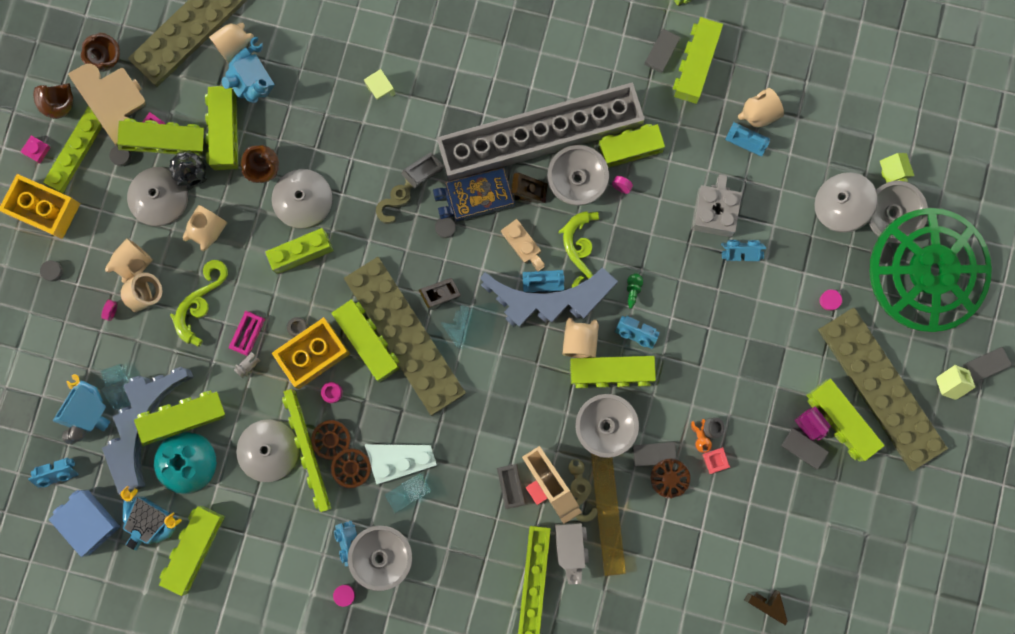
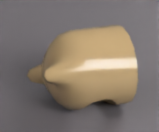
[209,23,254,64]
[738,88,784,128]
[183,205,227,251]
[105,238,153,283]
[121,273,162,312]
[562,318,599,358]

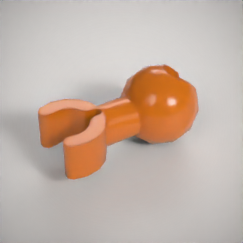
[691,419,712,453]

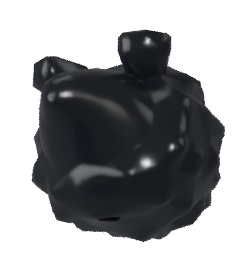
[168,150,207,189]

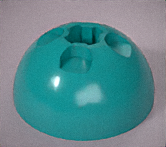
[154,432,217,494]

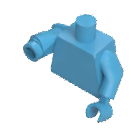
[222,37,275,103]

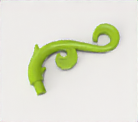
[558,211,599,288]
[170,260,228,347]

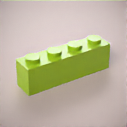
[672,17,723,104]
[205,86,238,170]
[117,119,204,157]
[331,299,400,383]
[570,356,656,389]
[806,378,885,462]
[133,390,225,446]
[159,506,225,596]

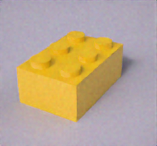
[0,174,81,240]
[272,317,350,389]

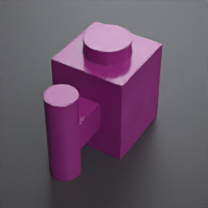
[794,406,831,441]

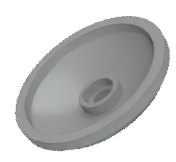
[548,145,609,206]
[127,167,188,227]
[272,169,333,229]
[815,173,878,233]
[868,181,928,243]
[575,394,639,457]
[236,419,299,482]
[348,526,412,591]

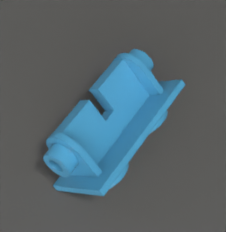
[725,122,770,157]
[721,240,766,261]
[522,270,564,292]
[615,315,660,349]
[28,458,78,488]
[334,521,357,567]

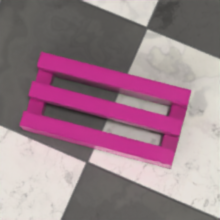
[229,310,266,356]

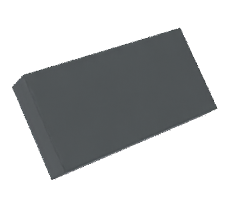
[644,29,681,73]
[401,152,445,188]
[963,347,1012,383]
[781,429,829,470]
[633,442,677,466]
[497,464,526,509]

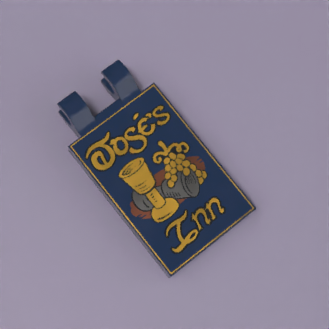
[433,167,515,222]

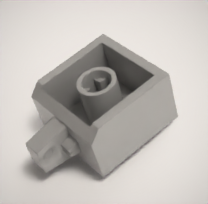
[691,175,742,237]
[555,522,589,584]

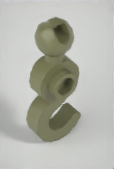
[376,179,414,224]
[568,459,597,522]

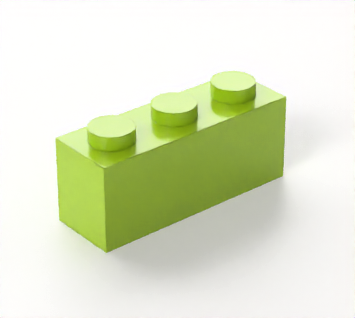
[598,124,665,168]
[265,228,334,275]

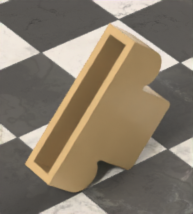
[68,64,146,146]
[522,446,582,524]

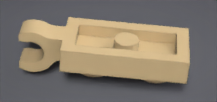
[501,219,545,271]

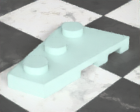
[365,444,437,485]

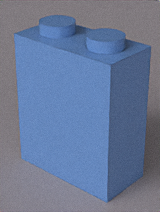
[48,490,120,557]

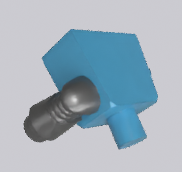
[53,374,110,445]

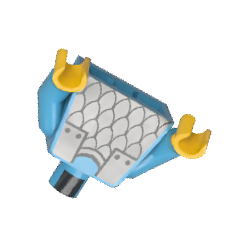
[121,486,182,551]

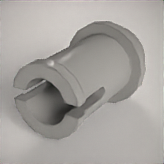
[234,352,260,378]

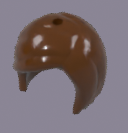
[81,32,120,72]
[33,83,73,119]
[241,145,279,183]

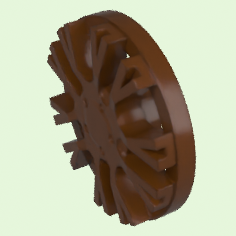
[311,420,351,459]
[331,448,371,488]
[650,459,690,499]

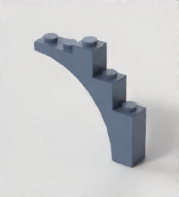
[480,267,618,328]
[102,367,193,495]

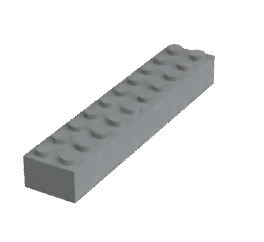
[437,82,645,181]

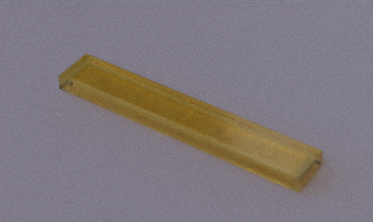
[591,453,626,576]

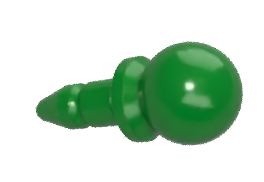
[627,273,643,309]

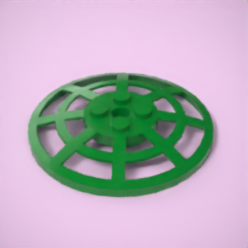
[869,208,992,332]

